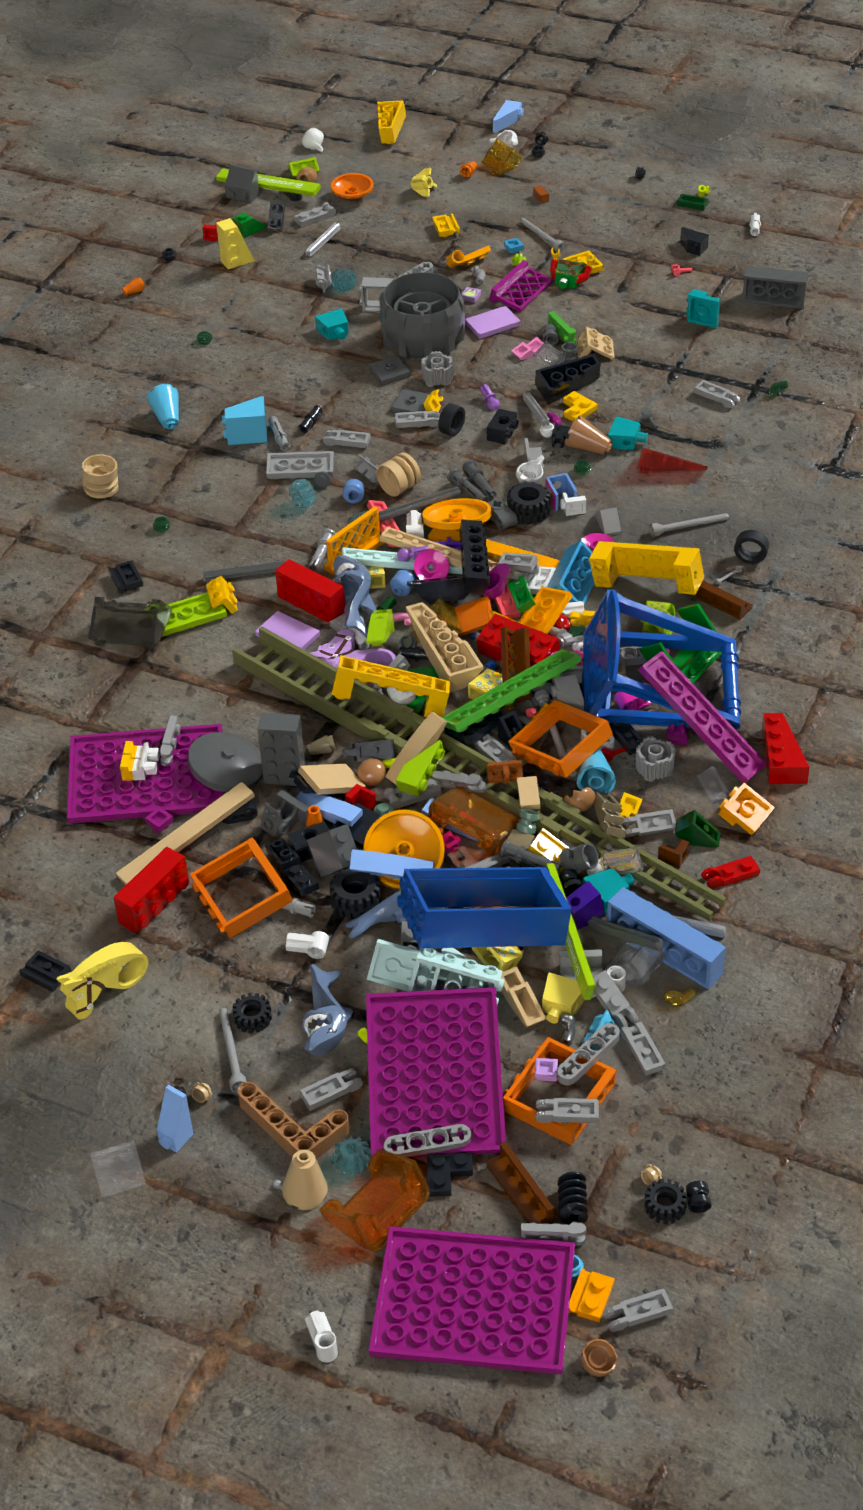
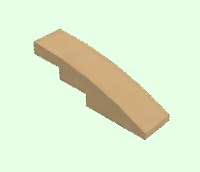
[385,712,447,785]

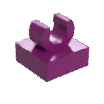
[667,723,687,745]
[145,807,174,834]

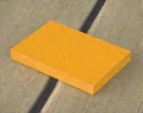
[518,586,572,634]

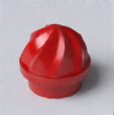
[554,614,571,631]

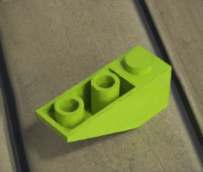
[366,609,395,646]
[396,740,445,797]

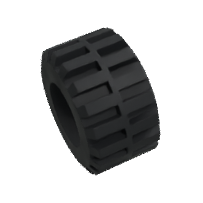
[507,482,550,525]
[329,867,381,920]

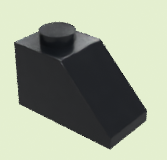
[680,227,709,256]

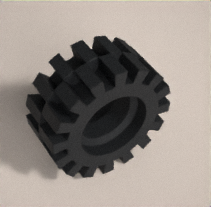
[232,993,272,1033]
[644,1179,687,1224]

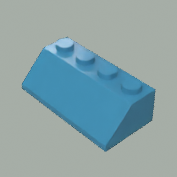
[547,540,594,604]

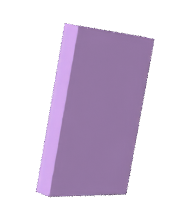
[465,306,520,339]
[255,611,320,650]

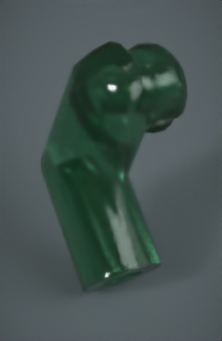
[769,380,788,396]

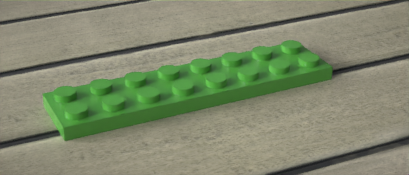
[442,649,582,732]

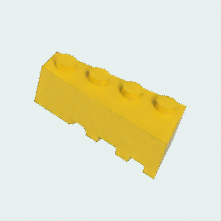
[377,100,406,144]

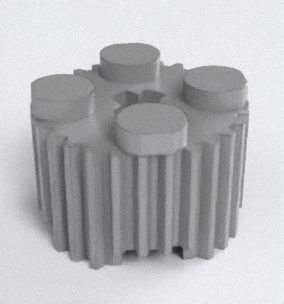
[421,351,453,387]
[635,736,675,782]

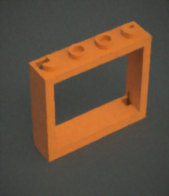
[508,700,613,778]
[190,837,293,939]
[503,1037,617,1145]

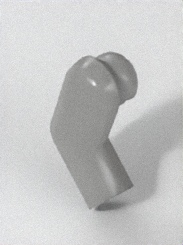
[471,266,486,285]

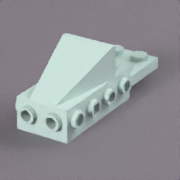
[367,939,504,1004]

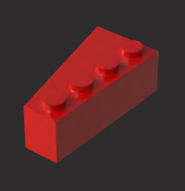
[762,713,810,784]

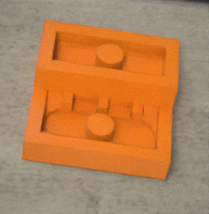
[455,595,492,637]

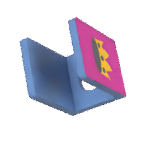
[546,473,577,512]

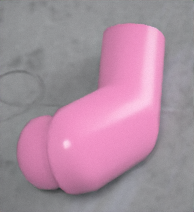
[393,612,412,626]

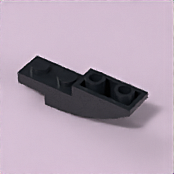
[265,838,319,897]

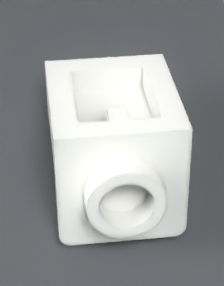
[560,492,586,516]

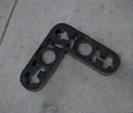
[444,710,502,746]

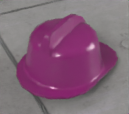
[477,563,510,601]

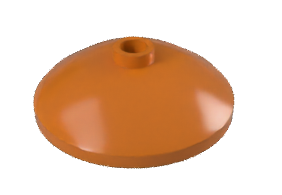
[331,173,374,200]

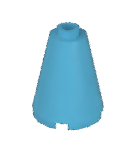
[147,384,179,430]
[576,749,616,794]

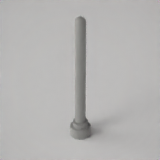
[520,218,566,254]
[649,513,729,537]
[534,690,567,759]
[219,1008,247,1093]

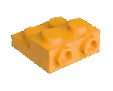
[718,783,775,835]

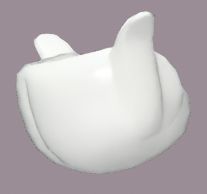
[302,128,324,152]
[489,130,518,153]
[516,455,544,484]
[387,686,416,705]

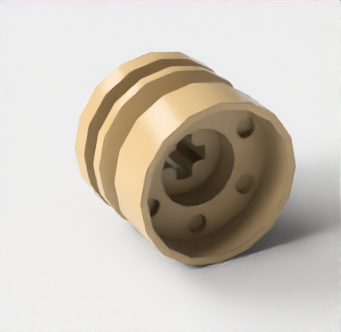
[376,452,421,497]
[82,454,118,499]

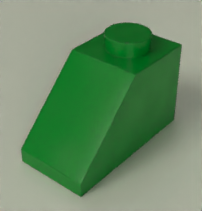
[233,212,266,239]

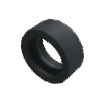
[438,403,465,436]
[734,530,769,564]

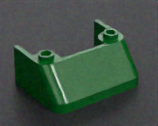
[639,603,722,684]

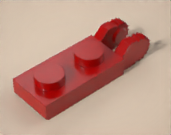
[701,856,760,889]

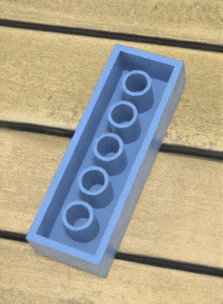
[607,887,726,990]

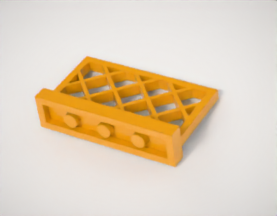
[324,506,385,577]

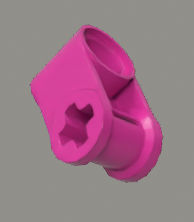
[614,683,651,711]

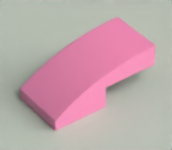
[511,337,547,360]

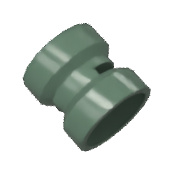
[516,809,540,834]

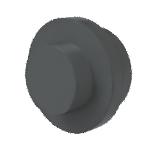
[314,471,331,488]
[399,634,417,648]

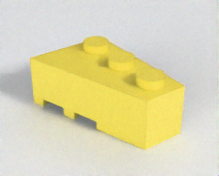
[216,218,255,270]

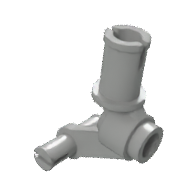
[548,625,588,648]

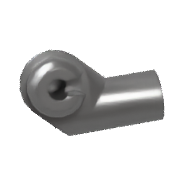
[560,1013,575,1046]

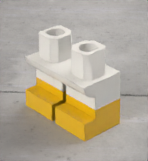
[120,741,160,781]

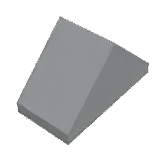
[594,507,621,536]

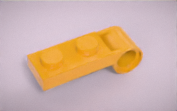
[446,245,491,268]

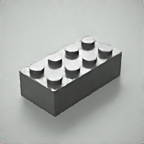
[742,266,808,309]
[258,713,305,786]

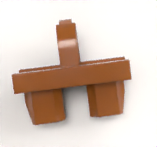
[487,759,523,785]

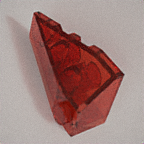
[636,448,708,475]

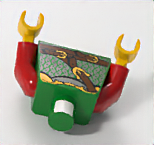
[550,248,596,289]

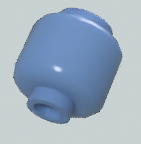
[343,479,365,504]
[390,570,416,596]

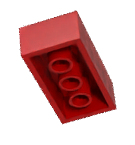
[275,559,345,623]
[476,614,559,667]
[113,846,190,934]

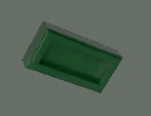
[676,194,709,211]

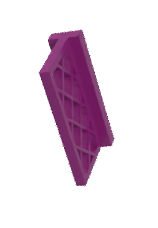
[489,260,553,312]

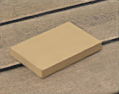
[298,764,366,795]

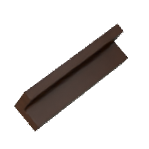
[688,581,753,620]
[501,627,531,704]
[486,1141,554,1224]

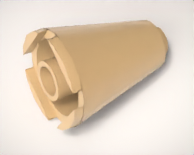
[282,1150,328,1210]

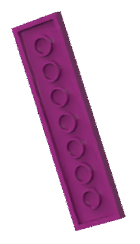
[638,651,767,783]

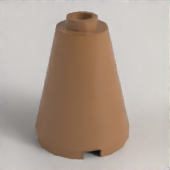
[565,415,613,455]

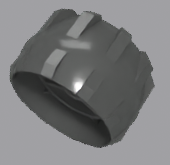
[379,272,465,359]

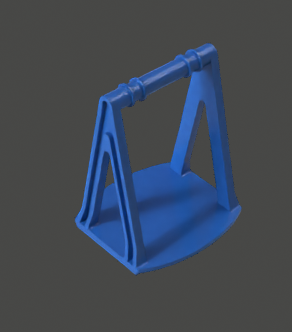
[582,589,742,730]

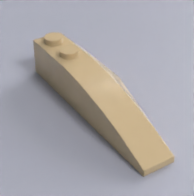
[406,602,483,693]

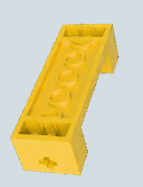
[589,541,704,595]
[331,655,450,718]

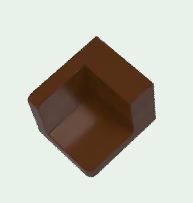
[658,839,689,869]

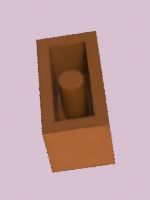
[533,185,549,203]

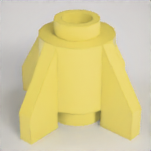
[411,168,437,197]

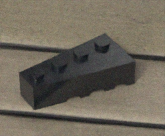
[535,354,601,405]

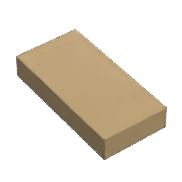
[517,776,540,810]

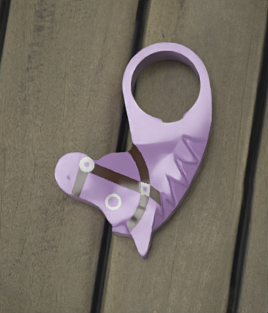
[310,629,396,687]

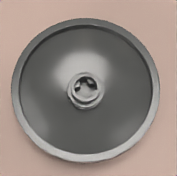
[187,732,263,793]

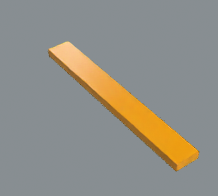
[428,528,560,568]

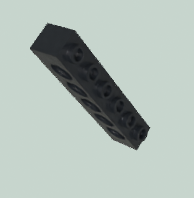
[459,519,490,594]

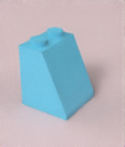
[222,396,267,445]

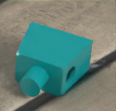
[315,308,349,340]
[608,416,648,450]
[583,869,634,916]

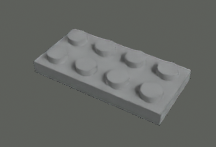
[266,451,334,479]

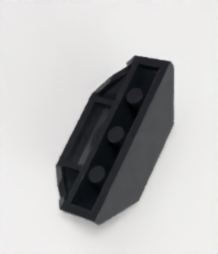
[407,575,469,605]

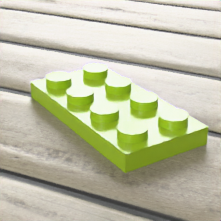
[147,592,227,638]

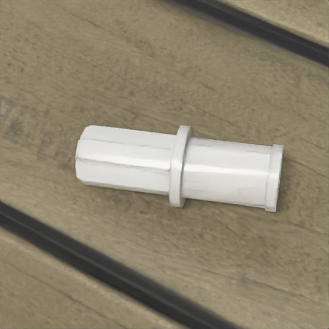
[749,213,761,236]

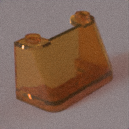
[428,786,519,858]
[319,1149,429,1252]

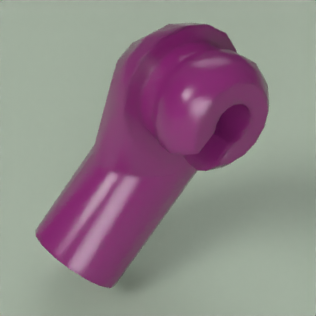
[547,412,562,426]

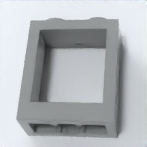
[359,277,394,313]

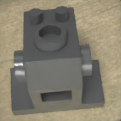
[260,790,309,837]

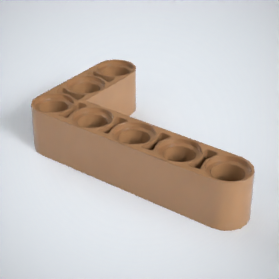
[238,1082,350,1159]

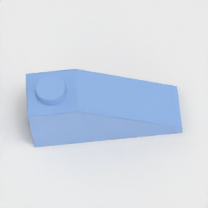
[493,100,524,133]
[157,1085,193,1153]

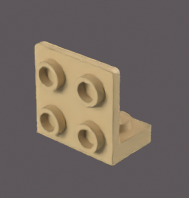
[576,326,614,360]

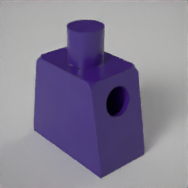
[566,881,605,929]

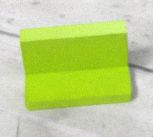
[287,157,320,178]

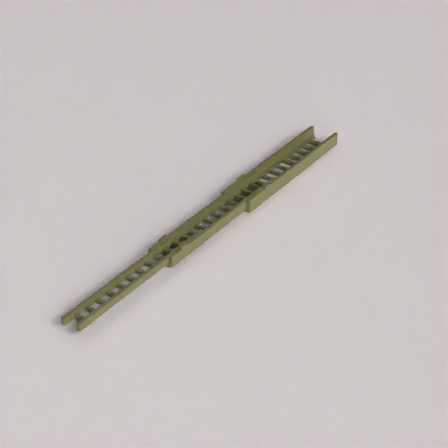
[232,626,726,922]

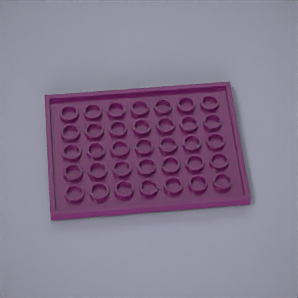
[67,724,224,824]
[366,987,506,1159]
[369,1226,575,1375]

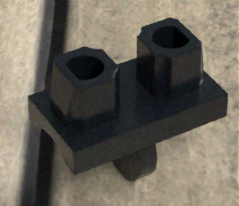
[268,202,285,231]

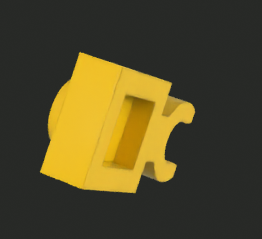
[423,389,443,412]
[570,610,595,629]
[620,792,643,828]

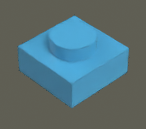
[504,238,524,254]

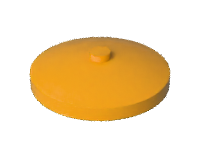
[422,498,491,530]
[364,810,444,890]

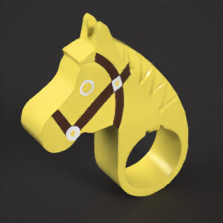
[56,942,148,1020]

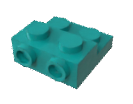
[686,289,720,328]

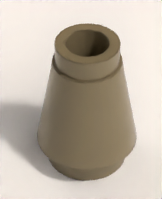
[307,735,337,756]

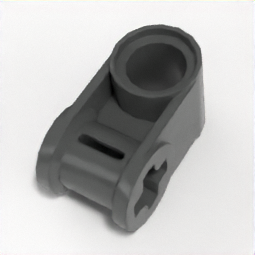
[490,499,518,531]

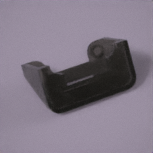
[88,597,172,649]

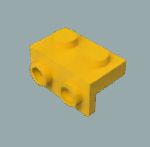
[206,576,238,614]

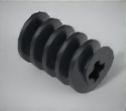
[557,1172,588,1225]

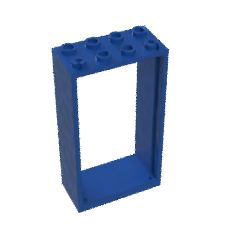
[397,867,572,949]

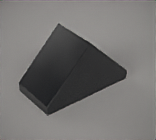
[498,710,523,750]

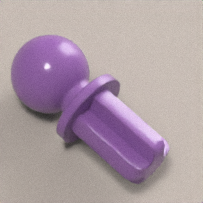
[480,384,500,410]
[397,546,429,562]

